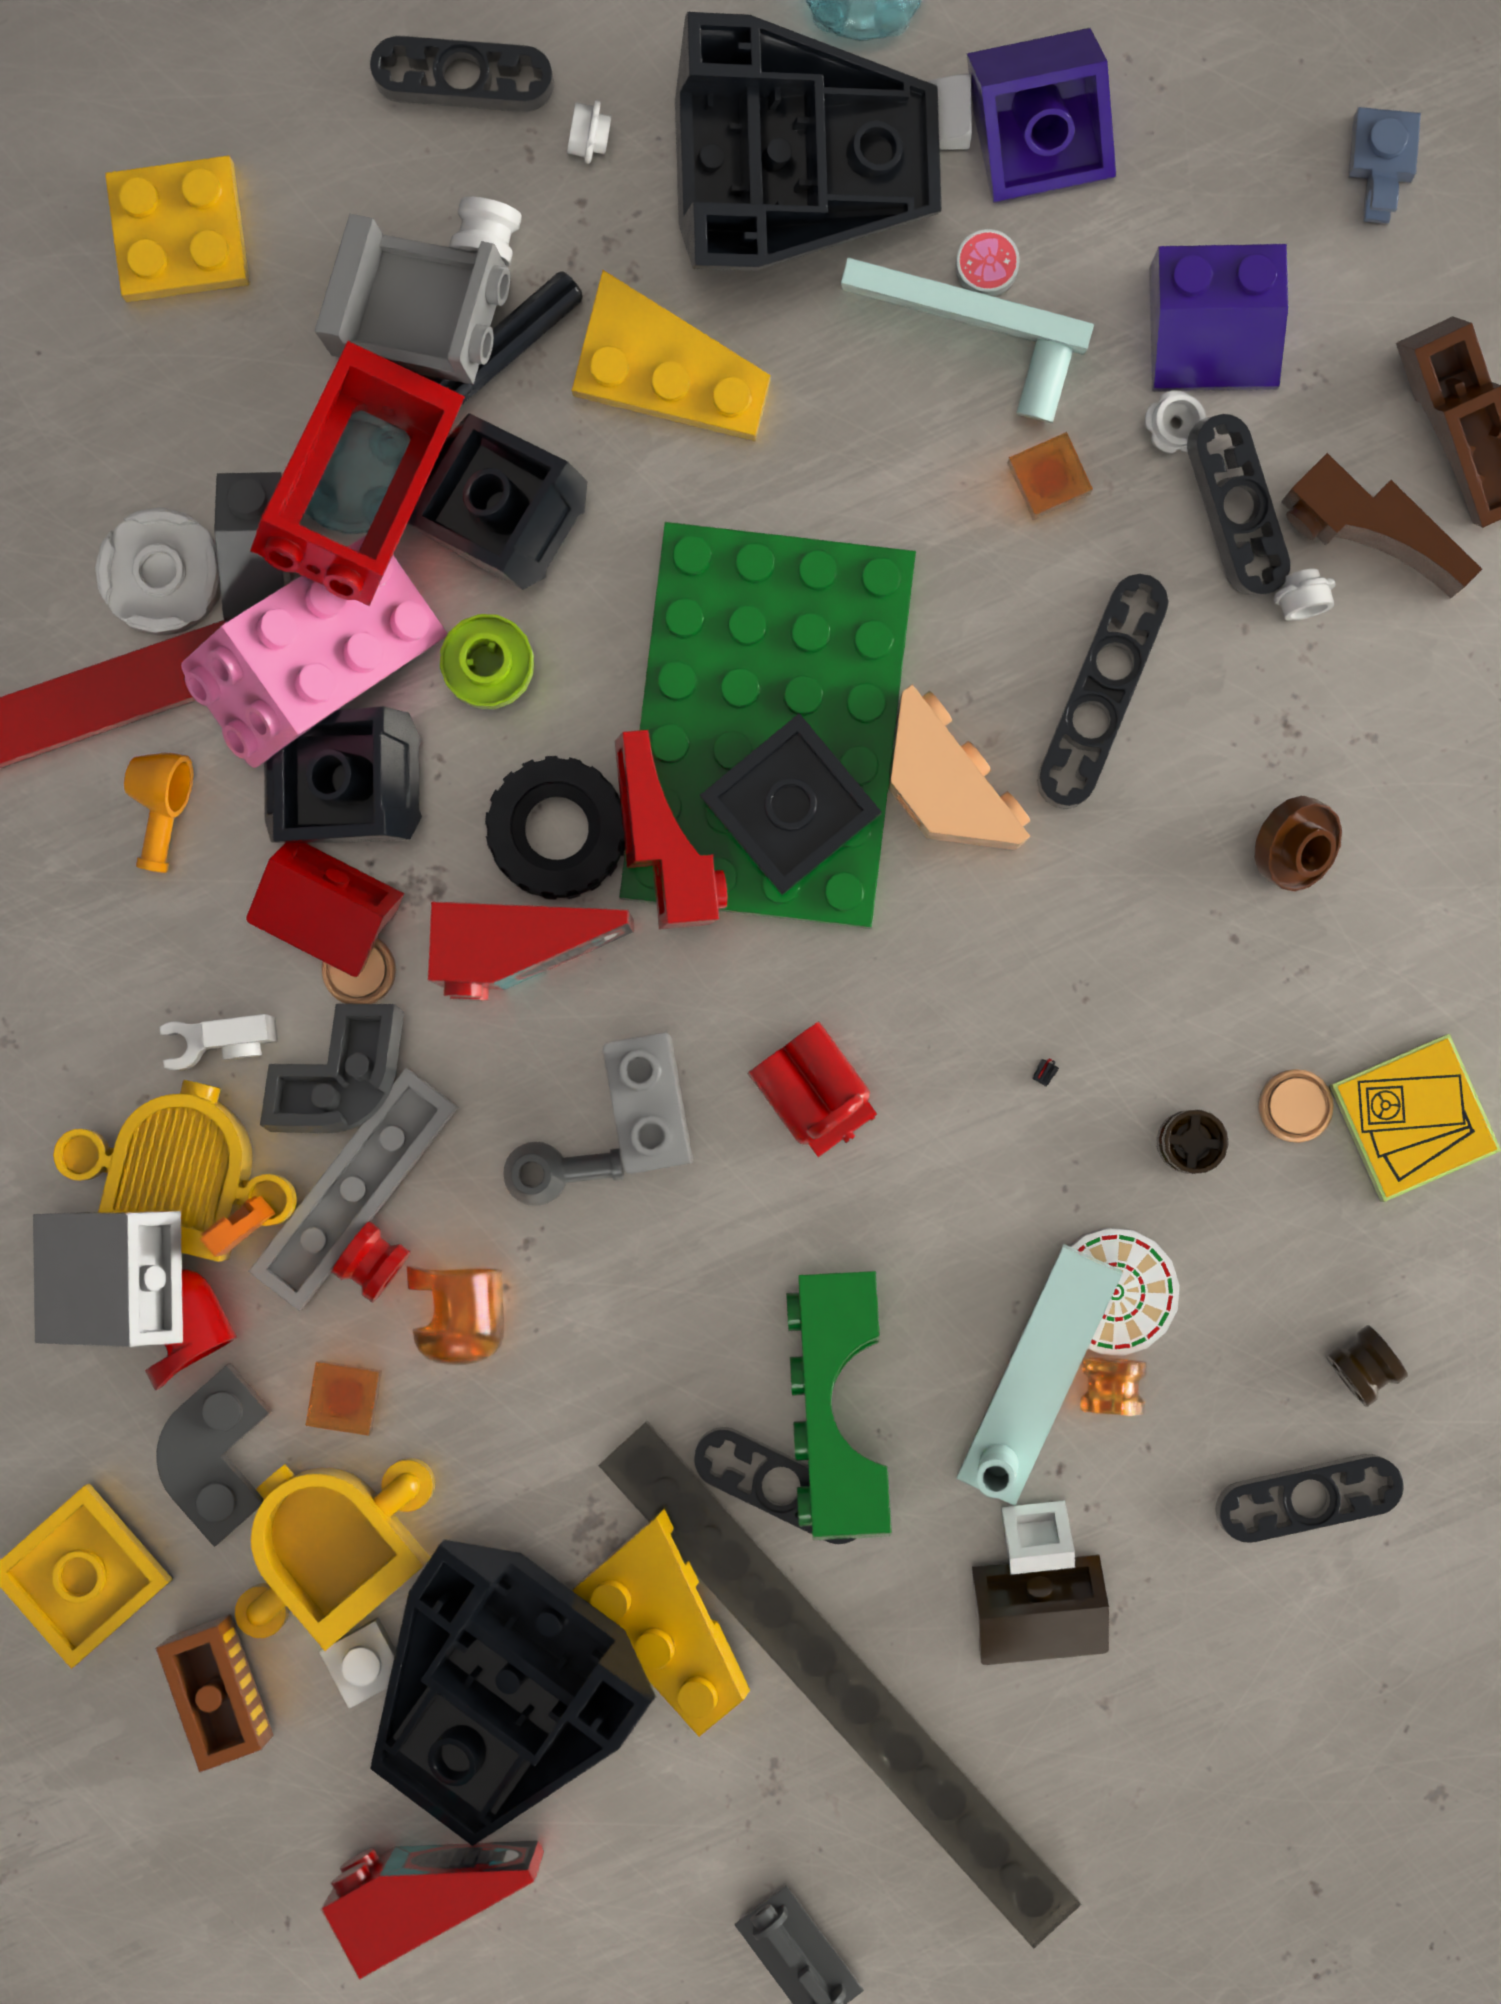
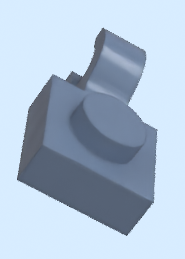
[1349,107,1421,224]

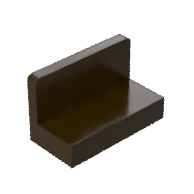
[972,1555,1109,1665]

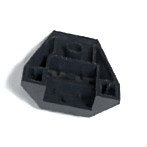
[675,12,942,271]
[370,1539,656,1846]

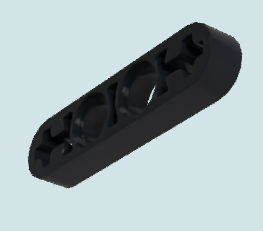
[1037,574,1169,809]

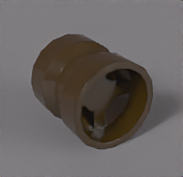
[1156,1110,1229,1174]

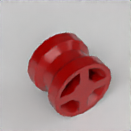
[331,1221,411,1303]

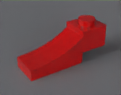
[614,730,727,930]

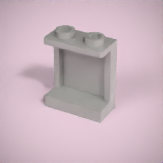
[315,214,510,385]
[603,1032,694,1174]
[33,1211,183,1347]

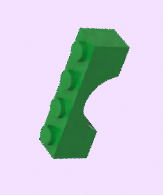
[786,1271,892,1541]

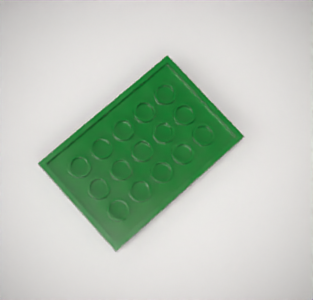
[619,522,916,929]

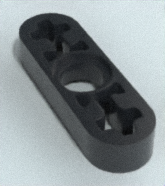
[370,36,554,112]
[1187,414,1290,595]
[694,1427,856,1544]
[1215,1454,1404,1543]

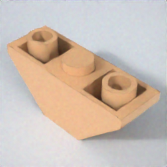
[888,684,1030,850]

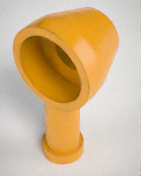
[124,752,193,873]

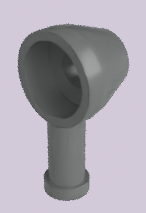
[503,1142,624,1206]

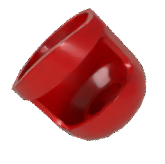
[145,1269,238,1391]

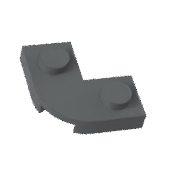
[260,1004,404,1133]
[156,1364,272,1547]

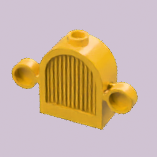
[53,1079,297,1262]
[235,1458,435,1651]

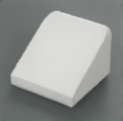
[926,74,972,150]

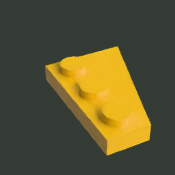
[572,270,770,441]
[572,1508,750,1737]

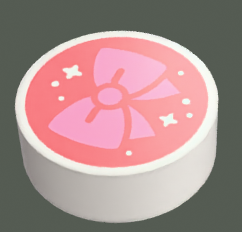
[955,229,1020,297]

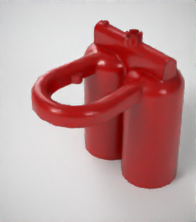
[747,1021,878,1157]

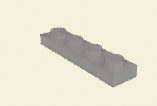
[248,1068,459,1311]

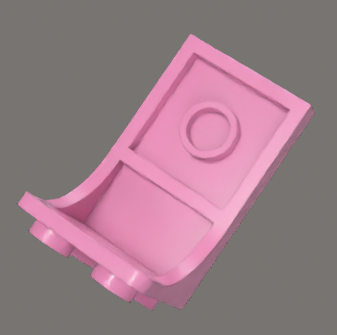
[181,535,448,768]

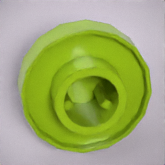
[440,614,534,709]

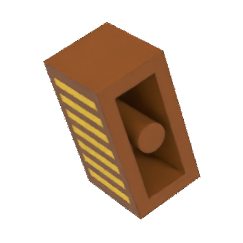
[156,1614,274,1773]

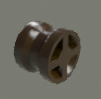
[1327,1325,1408,1407]

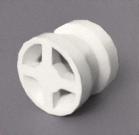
[449,196,522,267]

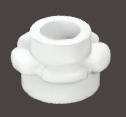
[567,100,612,164]
[1145,391,1206,453]
[1274,569,1336,620]

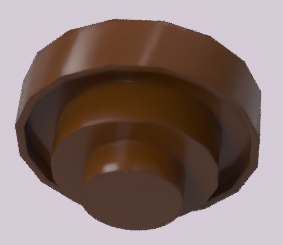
[1254,796,1342,891]

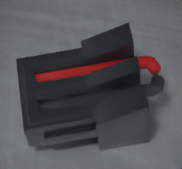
[1033,1058,1059,1087]

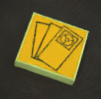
[1329,1034,1501,1202]

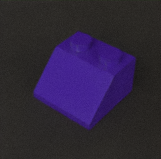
[967,28,1116,202]
[1149,244,1288,392]

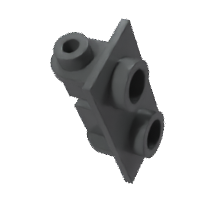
[735,1885,864,2004]

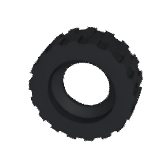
[485,756,625,900]

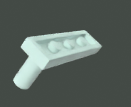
[841,258,1094,423]
[956,1244,1122,1506]

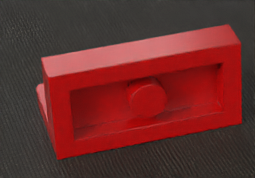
[246,843,405,977]

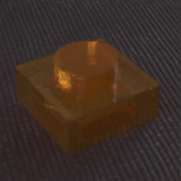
[1007,432,1093,520]
[305,1360,382,1436]

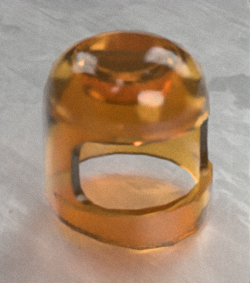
[407,1266,504,1365]

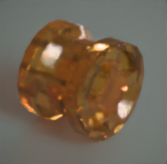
[1080,1358,1147,1415]

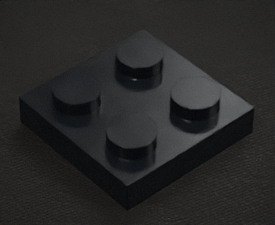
[700,713,882,896]

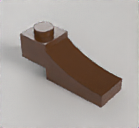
[1396,316,1501,528]
[1281,453,1482,598]

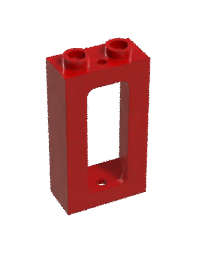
[250,341,465,607]

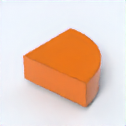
[200,1196,276,1257]

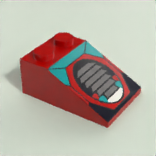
[428,902,634,1001]
[321,1841,544,1980]

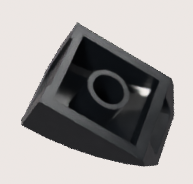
[408,413,588,590]
[264,706,422,843]

